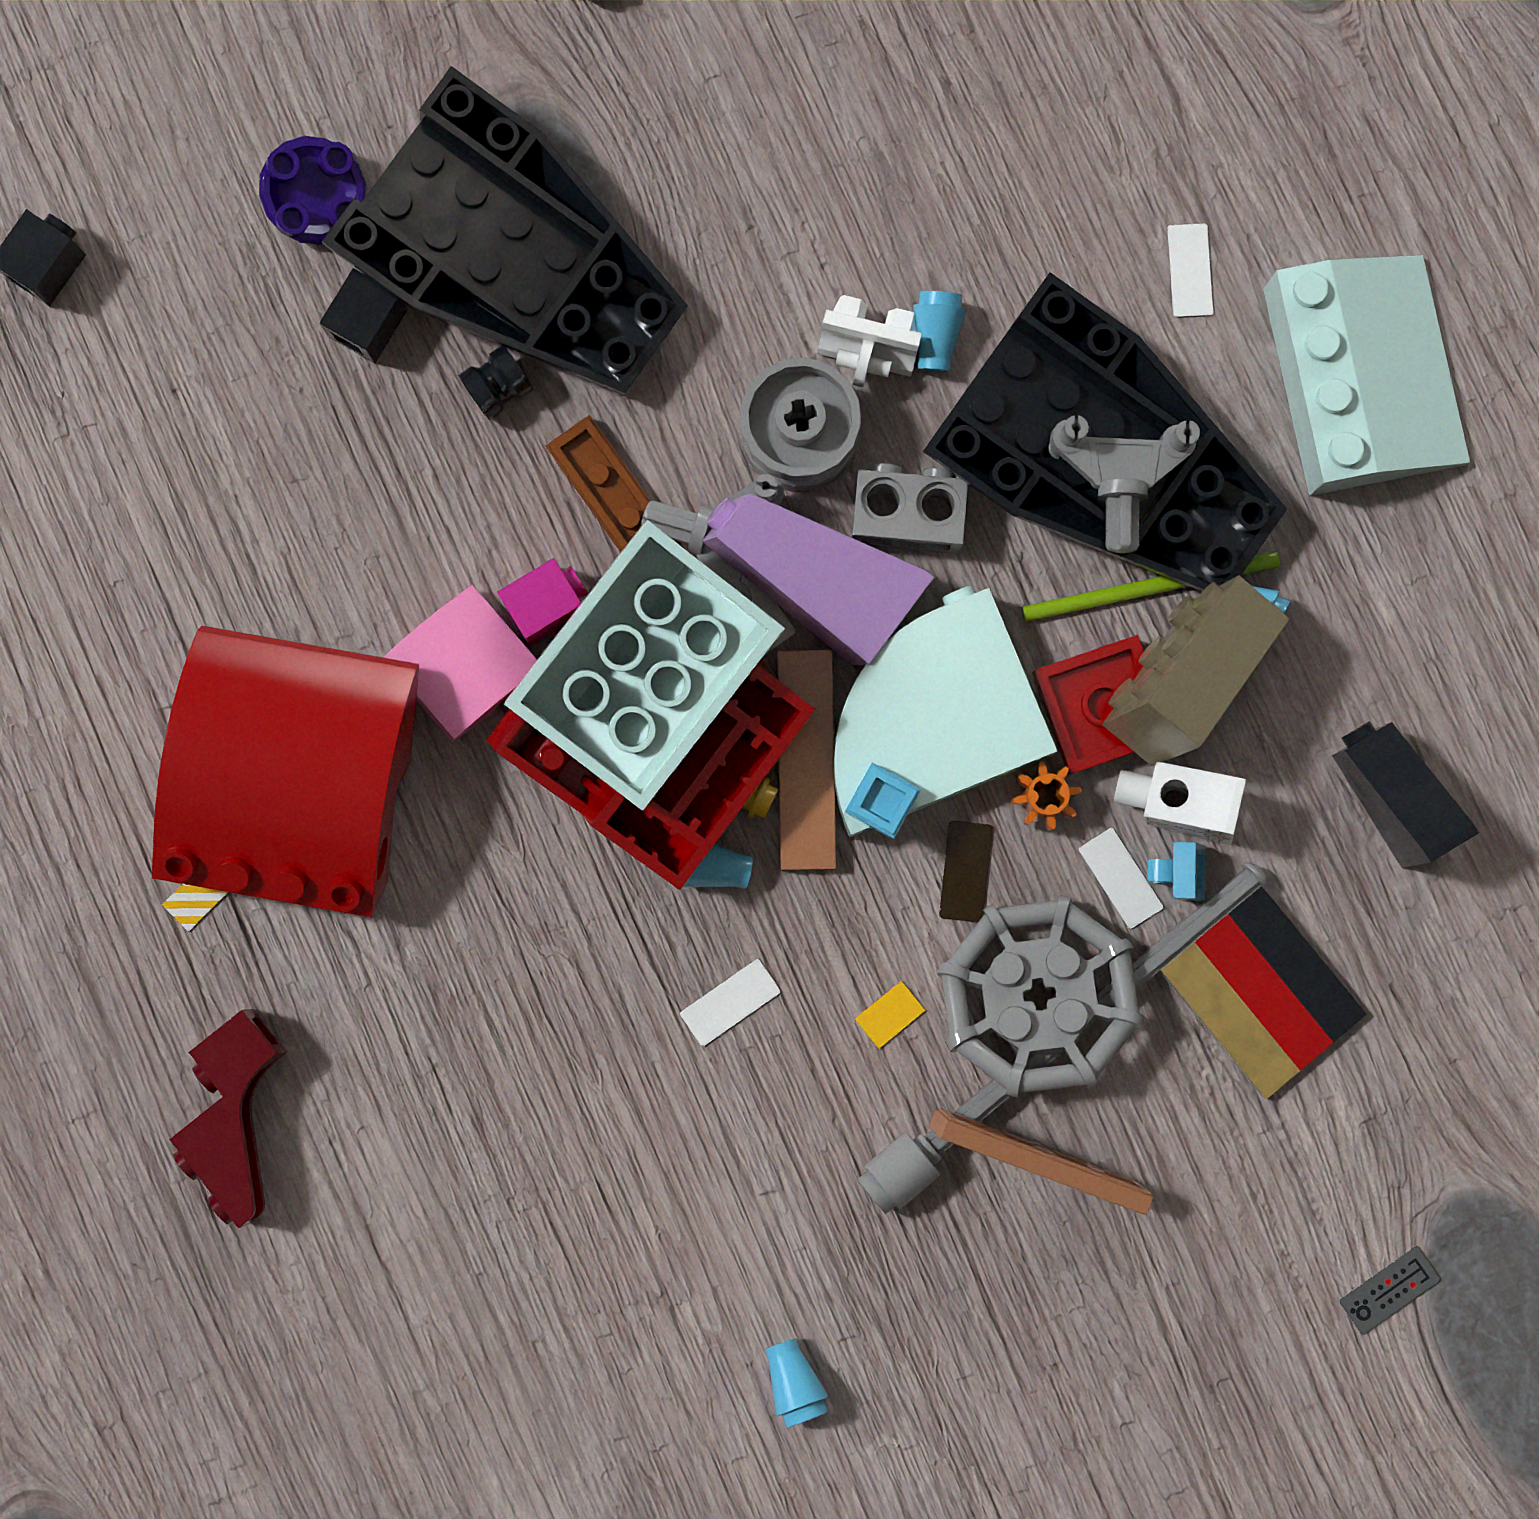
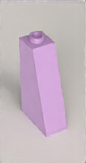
[702,493,934,666]

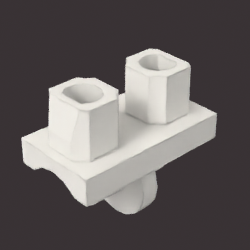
[817,295,922,387]

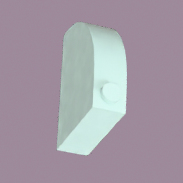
[834,586,1057,838]

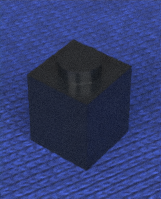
[0,209,86,307]
[319,268,408,364]

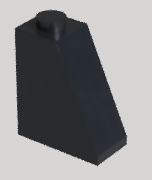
[1332,721,1479,868]

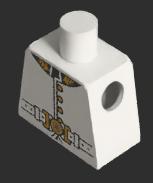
[1114,762,1246,845]

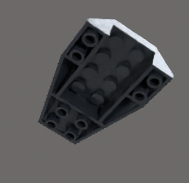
[322,66,688,395]
[923,272,1287,591]

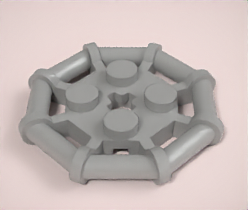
[937,895,1144,1098]

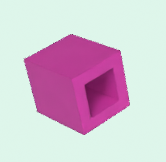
[497,558,588,646]

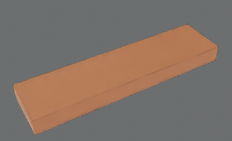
[777,650,836,871]
[929,1108,1154,1215]

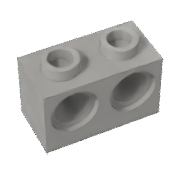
[851,463,968,554]

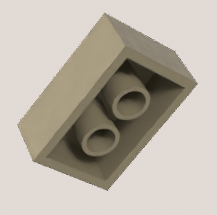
[1102,575,1290,766]

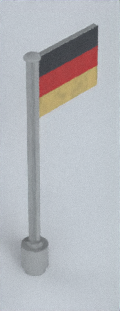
[857,863,1367,1215]

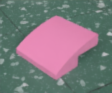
[383,585,537,743]

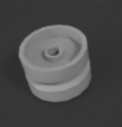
[740,357,861,492]

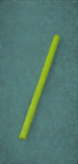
[1021,551,1280,622]

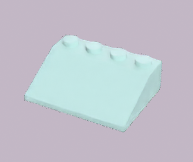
[1263,255,1470,496]
[504,520,785,811]

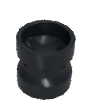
[458,345,534,420]

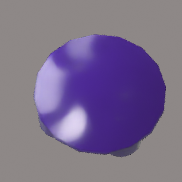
[259,136,366,245]

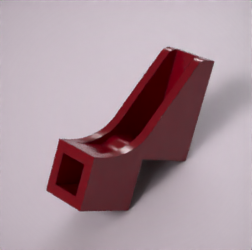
[169,1009,287,1229]

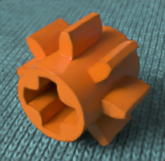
[1011,761,1082,831]

